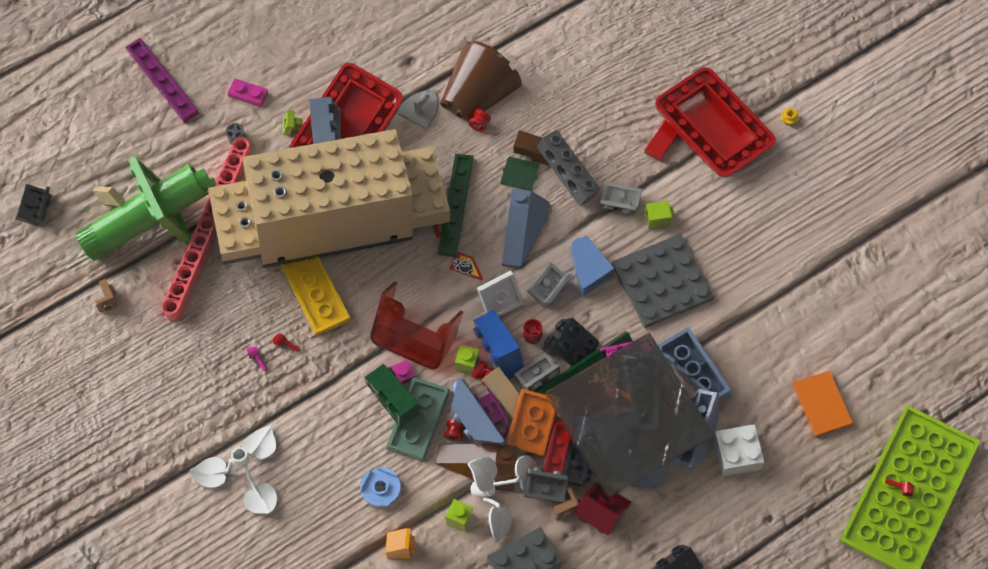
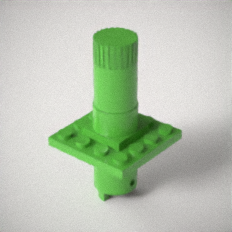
[76,155,216,261]

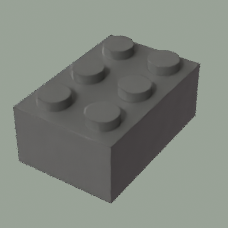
[487,527,562,569]

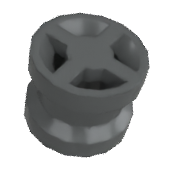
[226,123,246,145]

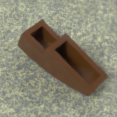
[513,130,550,166]

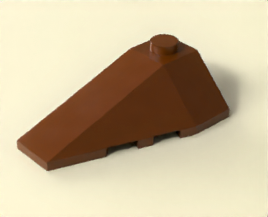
[436,444,518,492]

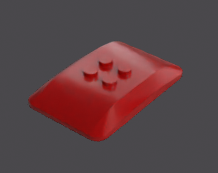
[290,63,403,148]
[655,67,776,178]

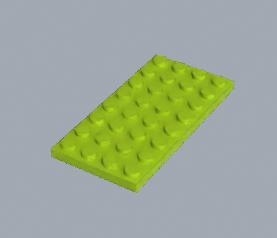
[838,405,980,569]

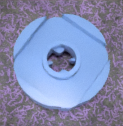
[360,467,401,508]

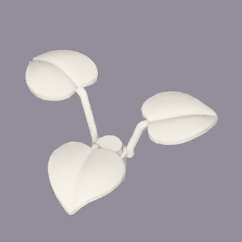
[190,426,277,514]
[468,455,537,543]

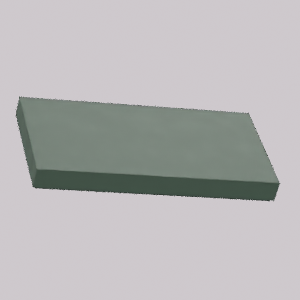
[386,377,450,462]

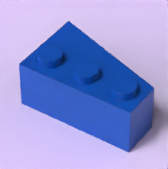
[473,310,524,380]

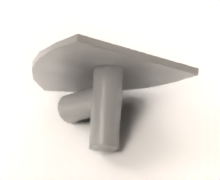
[396,89,437,129]

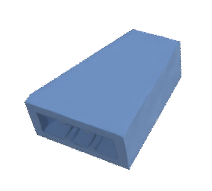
[571,235,614,297]

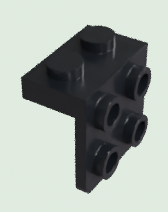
[541,318,599,367]

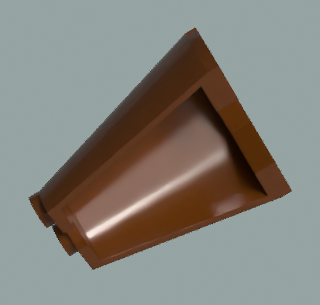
[440,41,522,121]

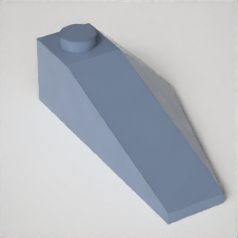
[502,189,550,268]

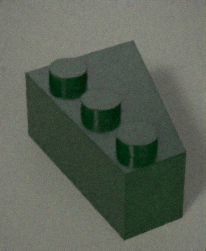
[364,363,420,428]

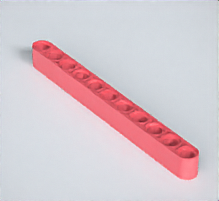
[162,138,252,322]

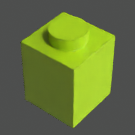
[645,201,674,229]
[455,345,480,375]
[446,499,473,532]

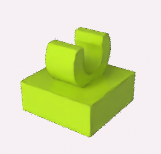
[283,110,303,136]

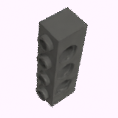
[537,129,600,206]

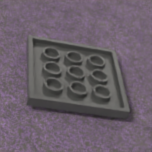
[611,234,714,328]

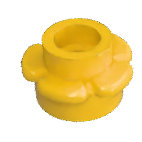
[781,108,799,126]

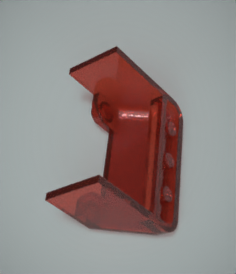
[370,281,464,370]

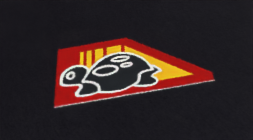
[449,252,483,281]

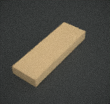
[92,186,125,206]
[482,367,520,420]

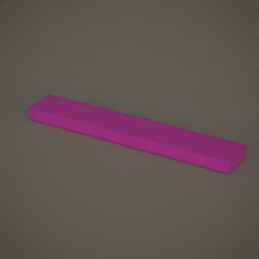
[125,38,199,123]

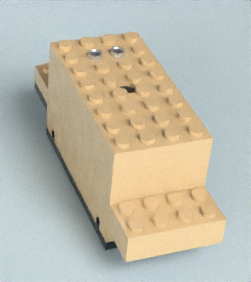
[208,129,450,268]

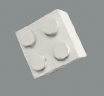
[713,424,764,477]

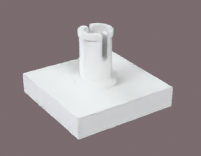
[477,271,524,317]

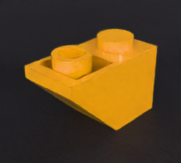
[385,528,416,560]

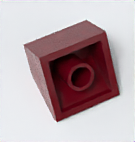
[574,481,632,536]

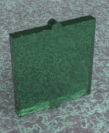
[500,156,540,191]

